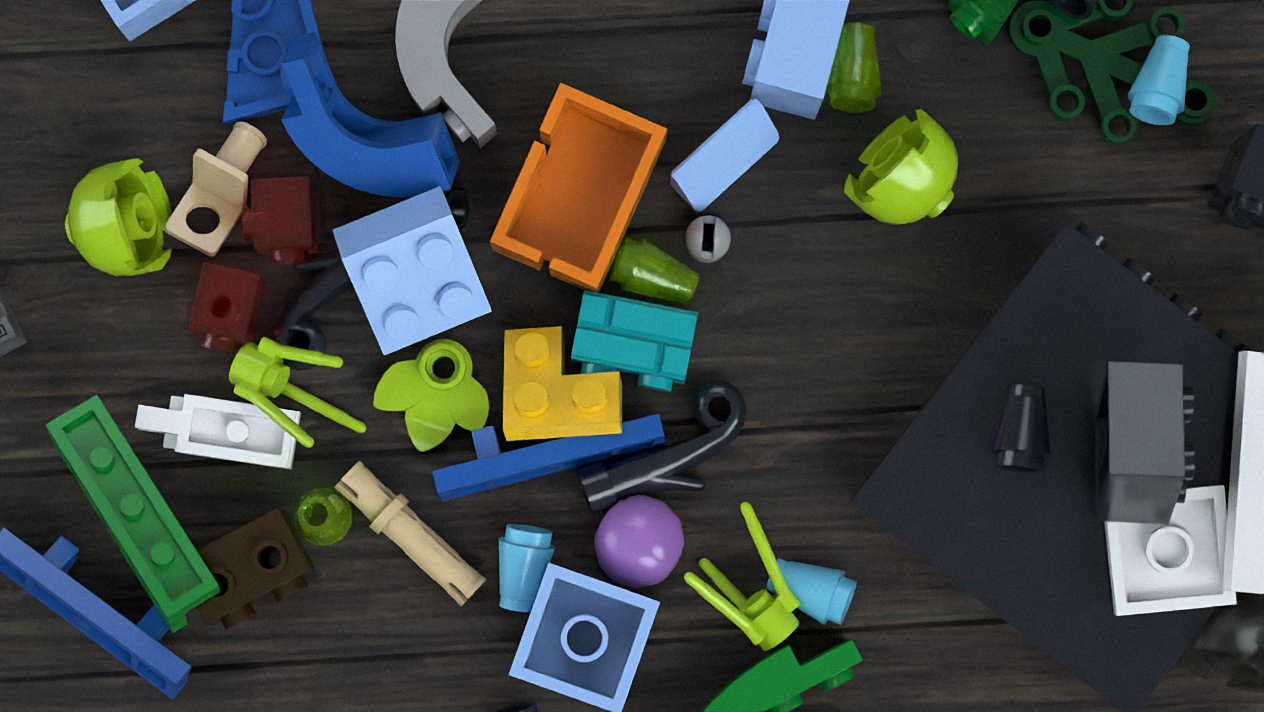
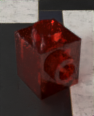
[242,176,318,264]
[187,262,267,354]

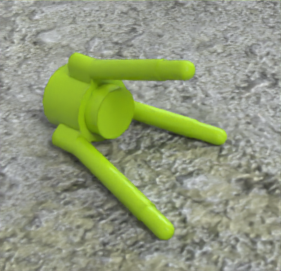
[229,337,366,448]
[684,501,801,651]

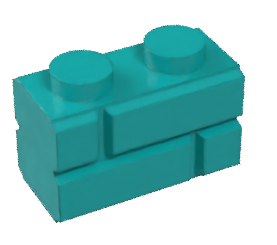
[571,290,698,392]

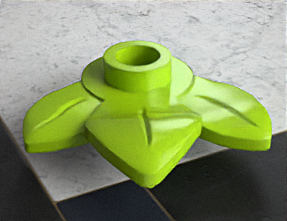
[373,339,490,452]

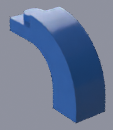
[280,32,460,197]

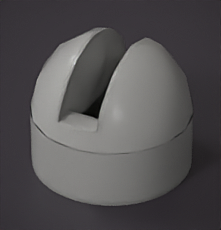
[685,215,731,263]

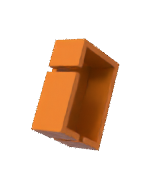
[490,83,667,293]

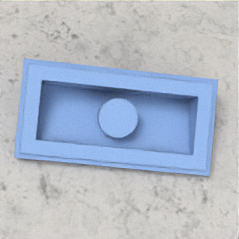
[670,99,779,212]

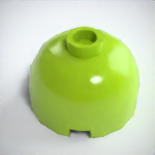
[844,109,958,225]
[65,158,172,276]

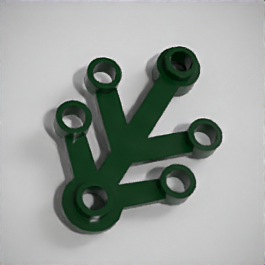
[1009,0,1216,146]

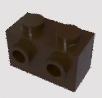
[196,508,316,630]

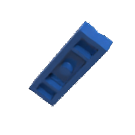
[432,414,665,501]
[0,528,191,700]

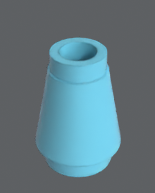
[1128,35,1190,125]
[498,524,556,612]
[766,558,857,625]

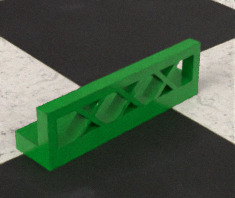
[46,395,220,633]

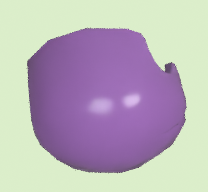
[594,495,685,589]

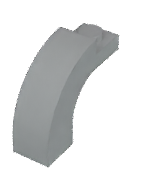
[395,0,498,148]

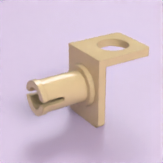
[165,122,267,256]

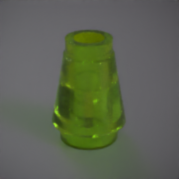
[825,23,882,112]
[610,237,699,305]
[294,488,352,546]

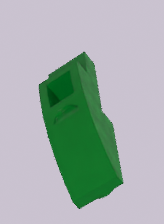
[700,639,863,712]

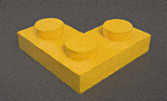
[503,326,622,441]

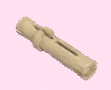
[334,461,487,606]

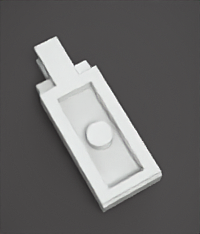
[135,394,301,470]

